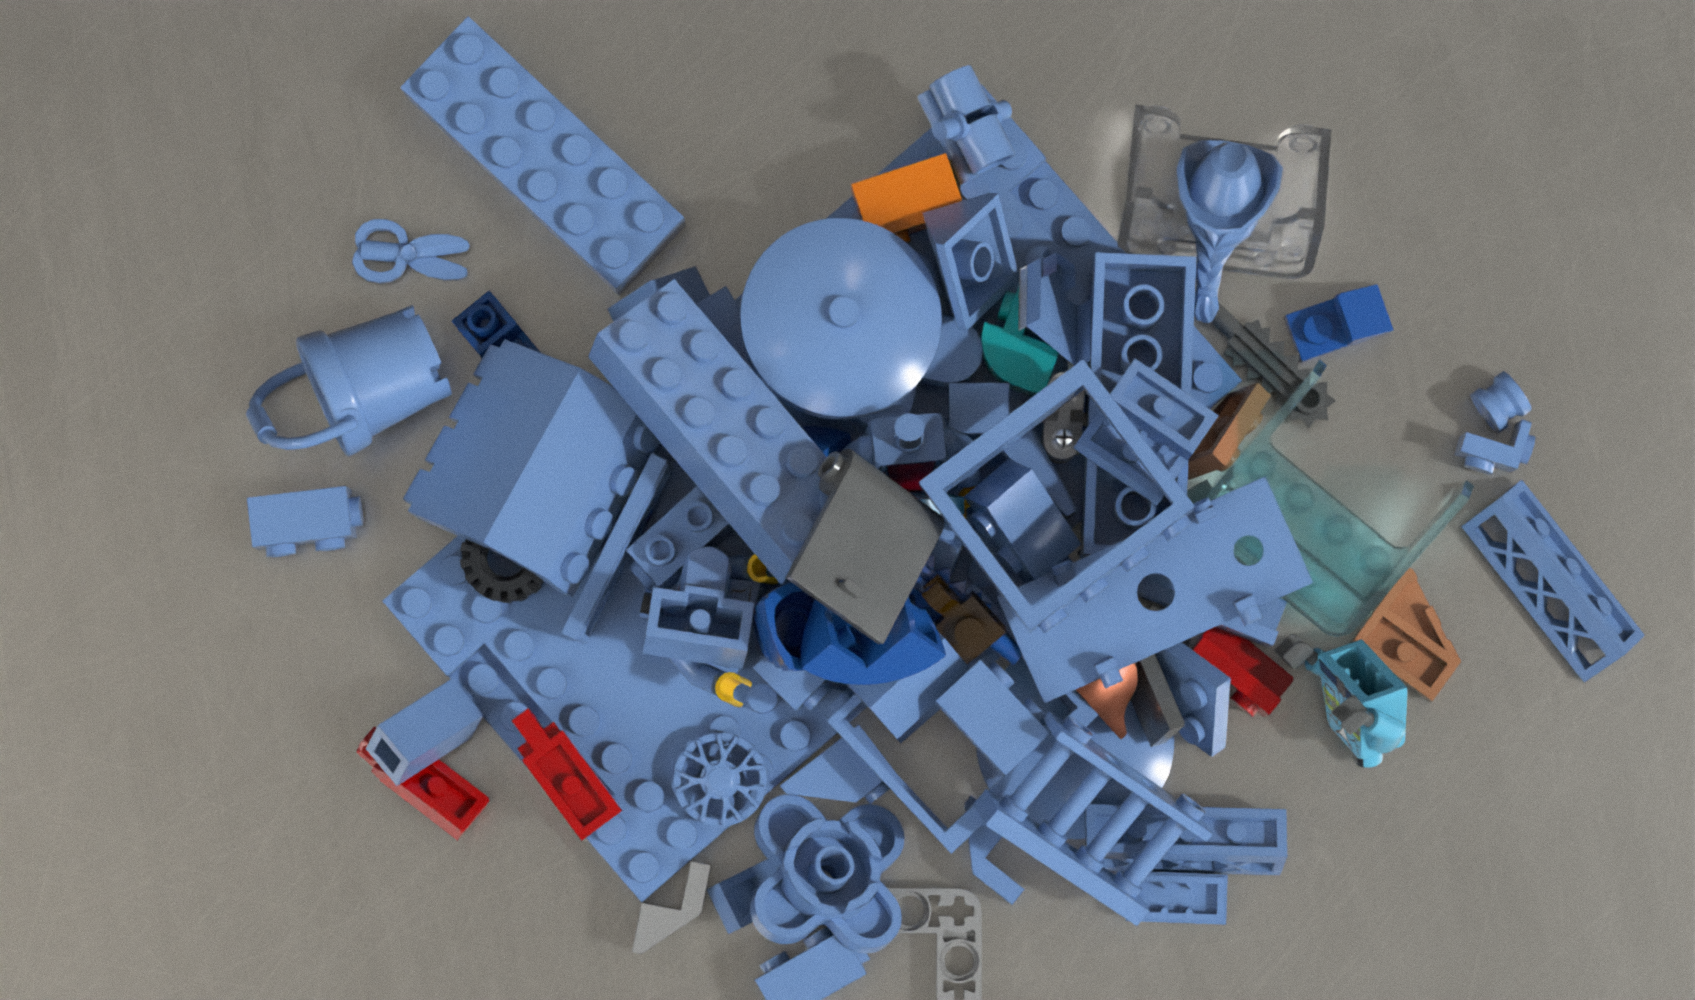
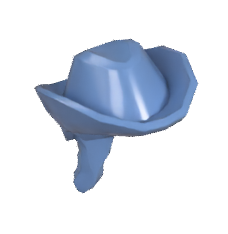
[1176,140,1283,323]

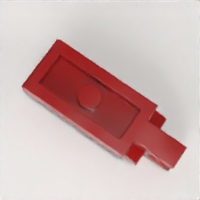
[511,708,623,841]
[356,726,490,841]

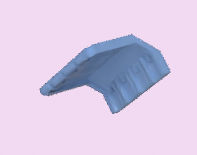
[403,339,660,598]

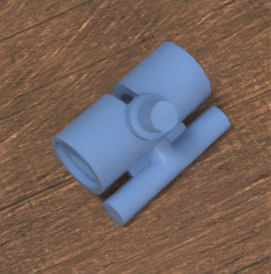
[917,65,1015,185]

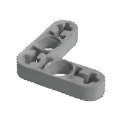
[887,888,982,1000]

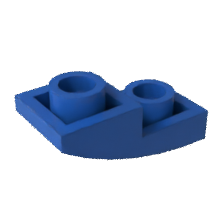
[452,290,541,358]

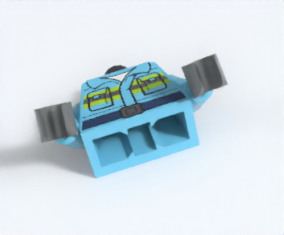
[1274,634,1407,768]

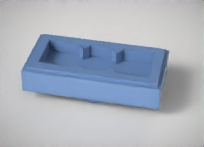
[1125,872,1228,925]

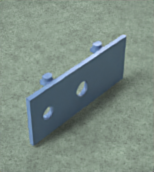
[997,476,1313,703]

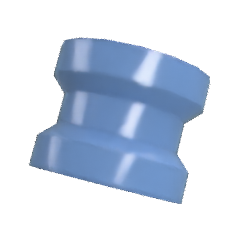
[1470,371,1532,434]

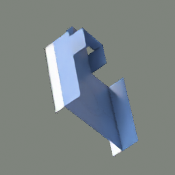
[1018,249,1091,370]

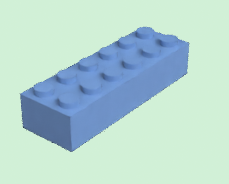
[400,16,686,296]
[1080,252,1196,558]
[588,279,829,585]

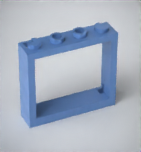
[919,360,1195,634]
[827,583,1098,854]

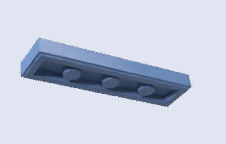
[561,453,674,645]

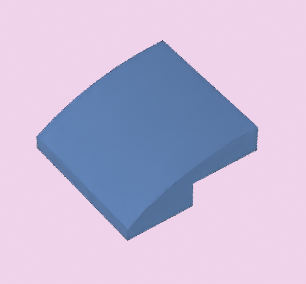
[1074,358,1219,505]

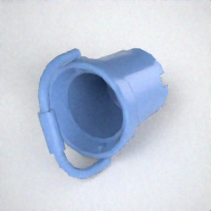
[246,305,452,457]

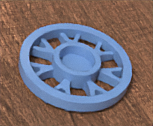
[673,732,767,827]

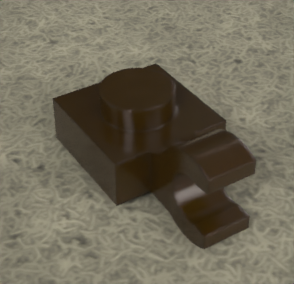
[921,573,1006,664]

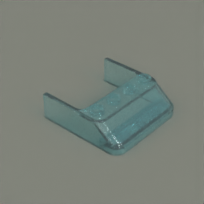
[1204,359,1474,637]

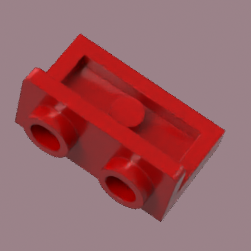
[1191,627,1294,717]

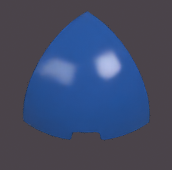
[801,581,946,685]

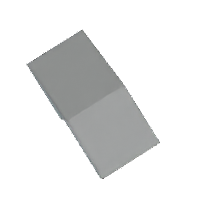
[632,861,712,954]

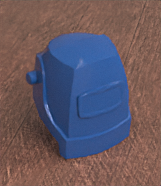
[752,582,815,671]

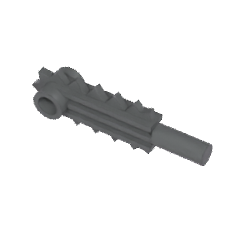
[1212,302,1336,428]

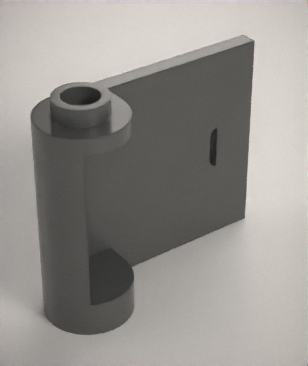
[785,449,945,644]

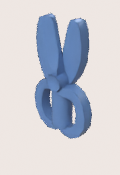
[352,219,470,284]

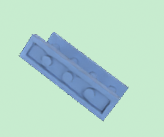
[974,711,1213,926]

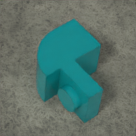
[981,287,1059,397]

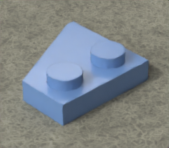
[1155,642,1231,757]

